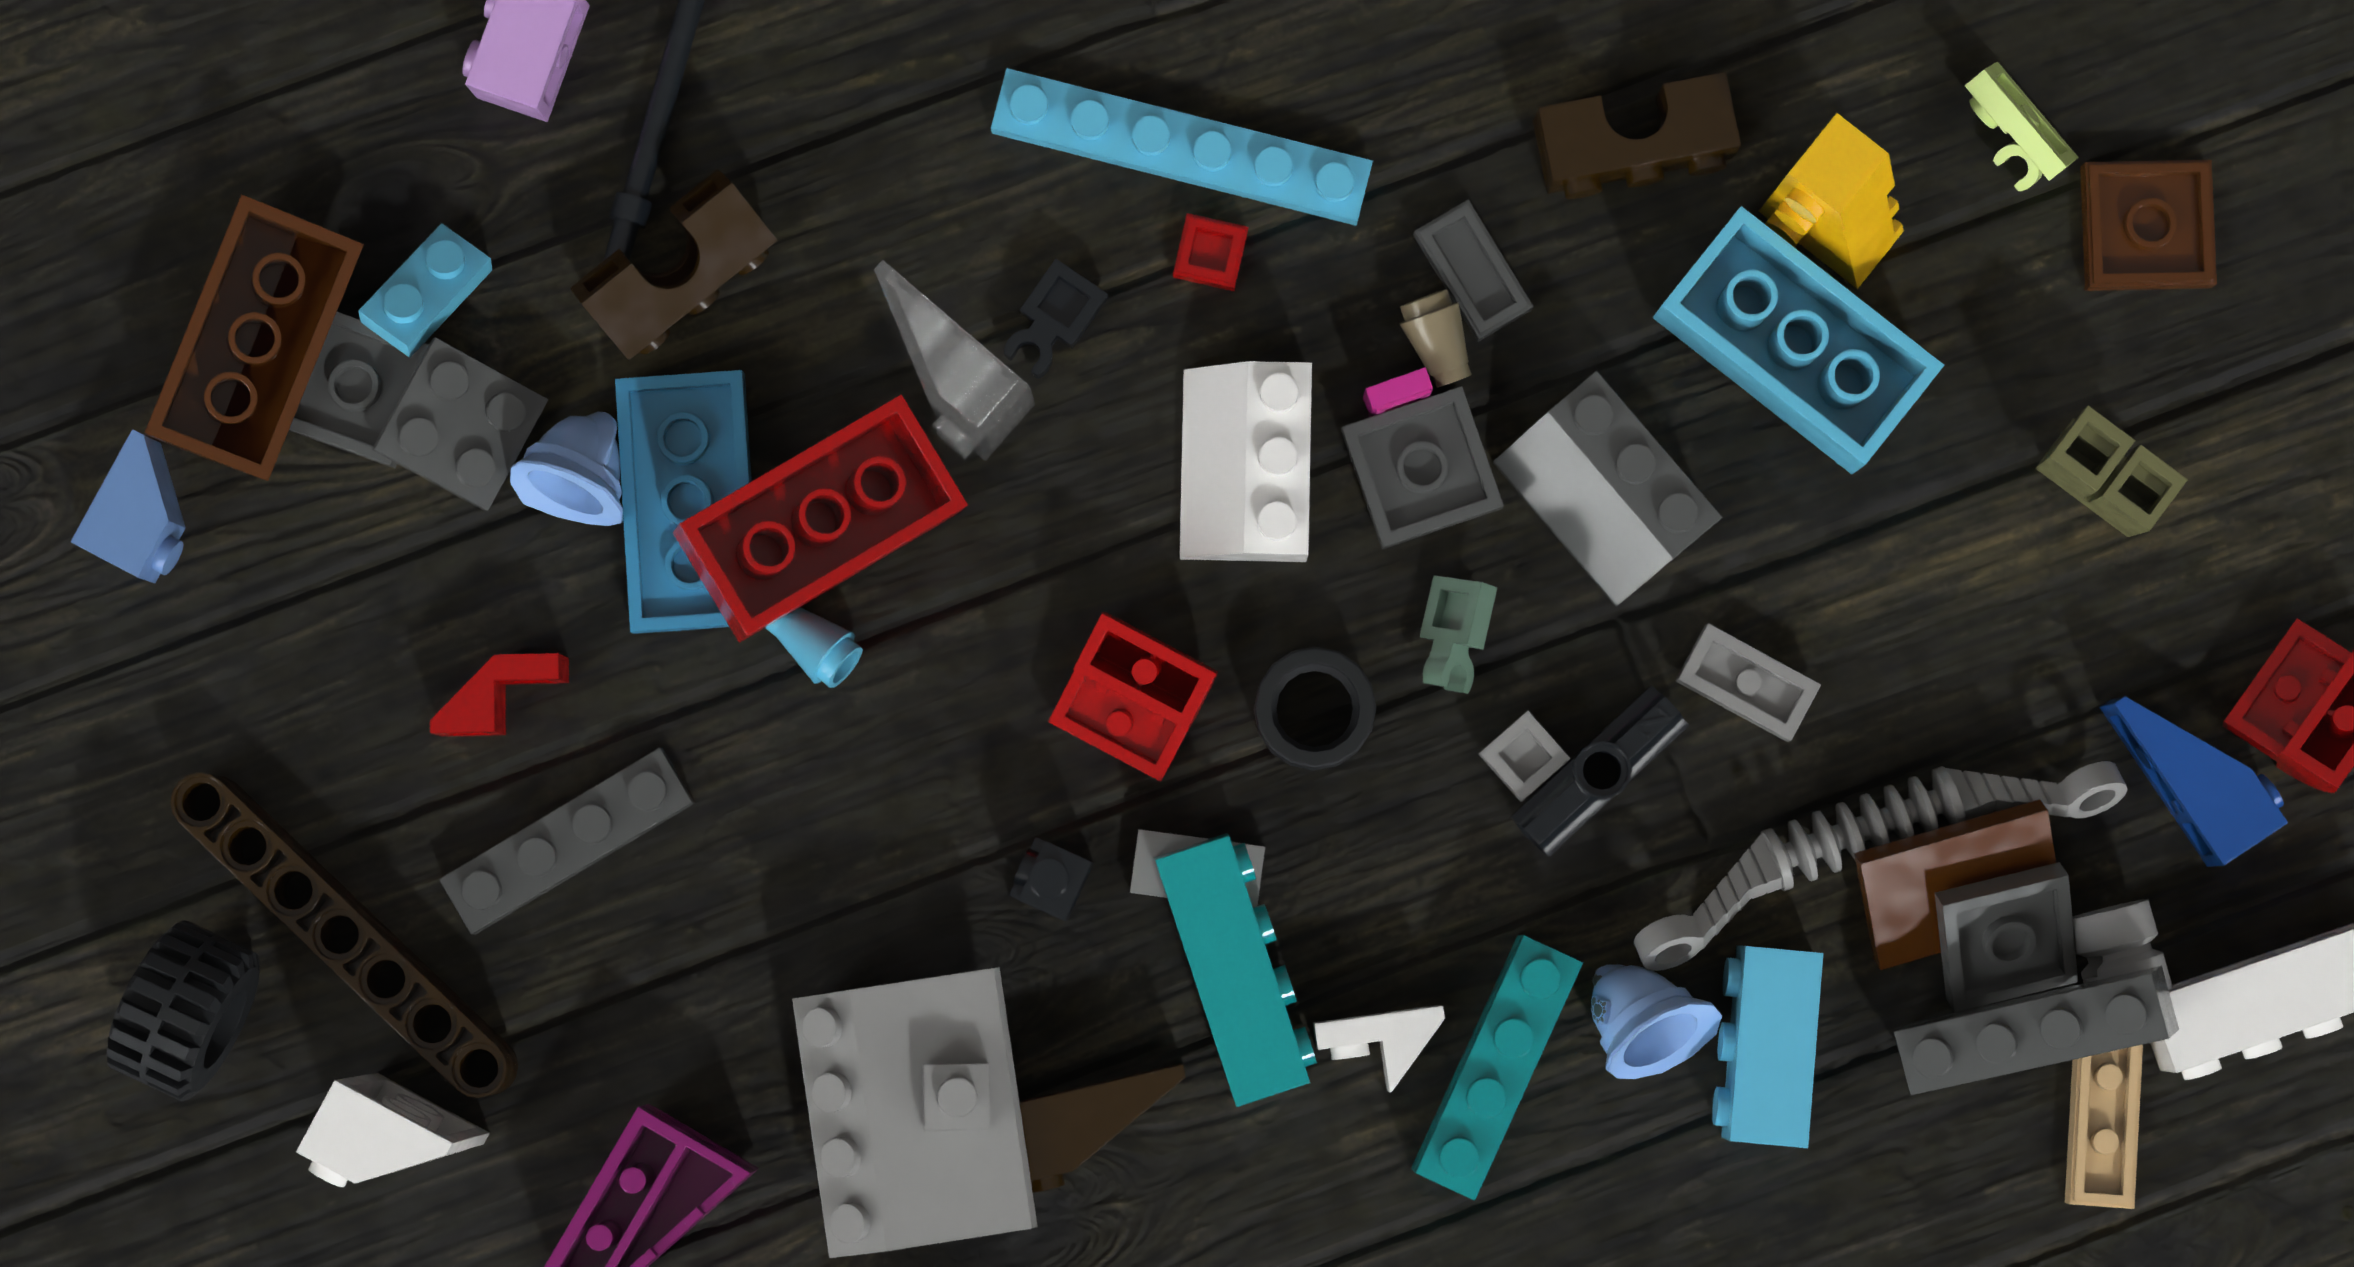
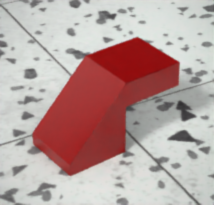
[430,653,569,737]

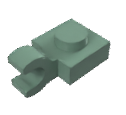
[1420,575,1497,694]

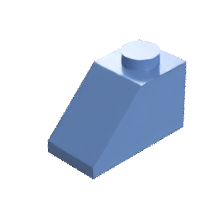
[71,429,186,583]

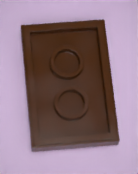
[1854,799,2056,970]

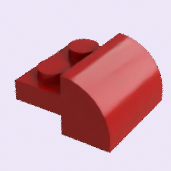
[1048,611,1219,782]
[2222,618,2354,793]

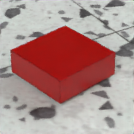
[1173,213,1249,291]

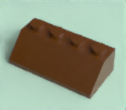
[144,194,364,481]

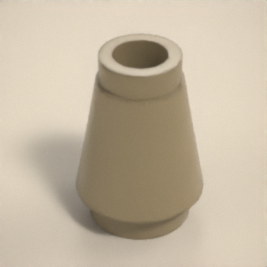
[1399,289,1472,388]

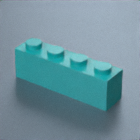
[1154,833,1317,1107]
[1411,935,1583,1201]

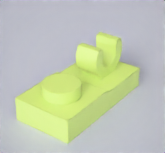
[1965,61,2079,191]

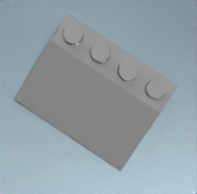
[792,967,1038,1258]

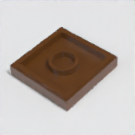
[2080,160,2217,291]

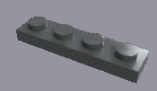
[439,748,695,934]

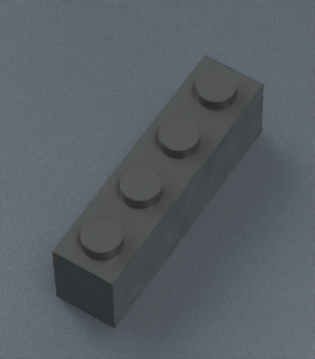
[1894,966,2179,1095]

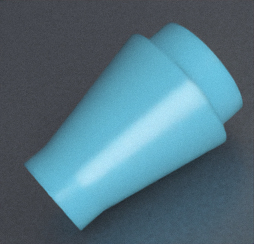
[766,607,863,688]

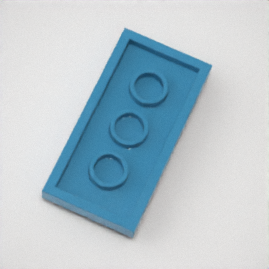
[615,370,752,634]

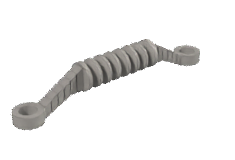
[1634,761,2128,971]

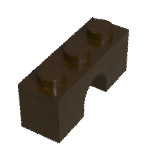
[1533,72,1741,199]
[570,169,778,360]

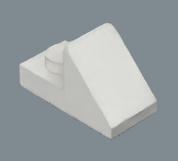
[1313,1005,1445,1092]

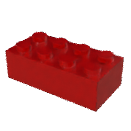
[673,394,968,643]

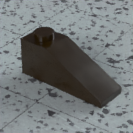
[1019,1063,1186,1193]

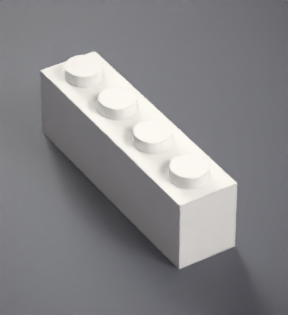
[2150,923,2354,1080]

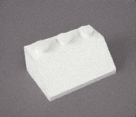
[1180,361,1312,562]
[296,1073,490,1187]

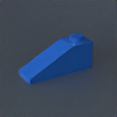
[2099,696,2288,867]

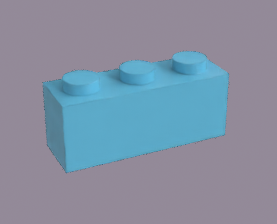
[1712,946,1823,1148]

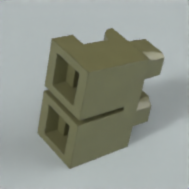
[2035,406,2188,537]

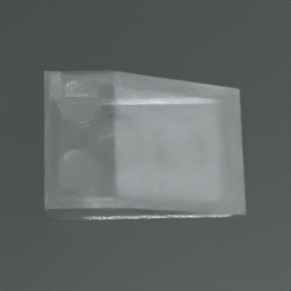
[874,260,1035,461]

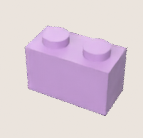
[463,0,590,122]

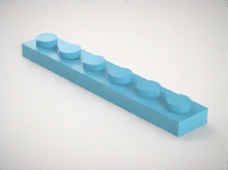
[991,68,1373,226]

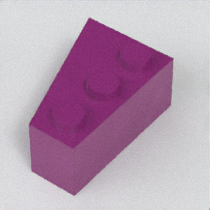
[544,1104,759,1267]

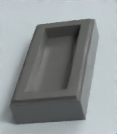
[1413,199,1533,342]

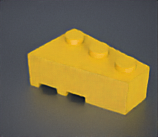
[1759,113,1904,289]

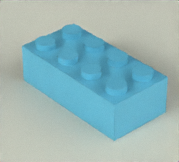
[1653,206,1944,474]

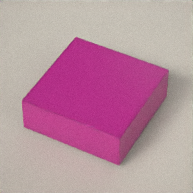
[1363,367,1433,417]

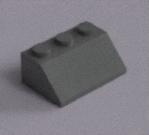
[1493,371,1723,607]

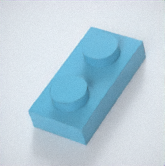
[358,223,492,358]

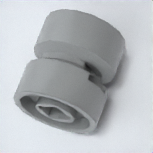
[2072,899,2173,990]

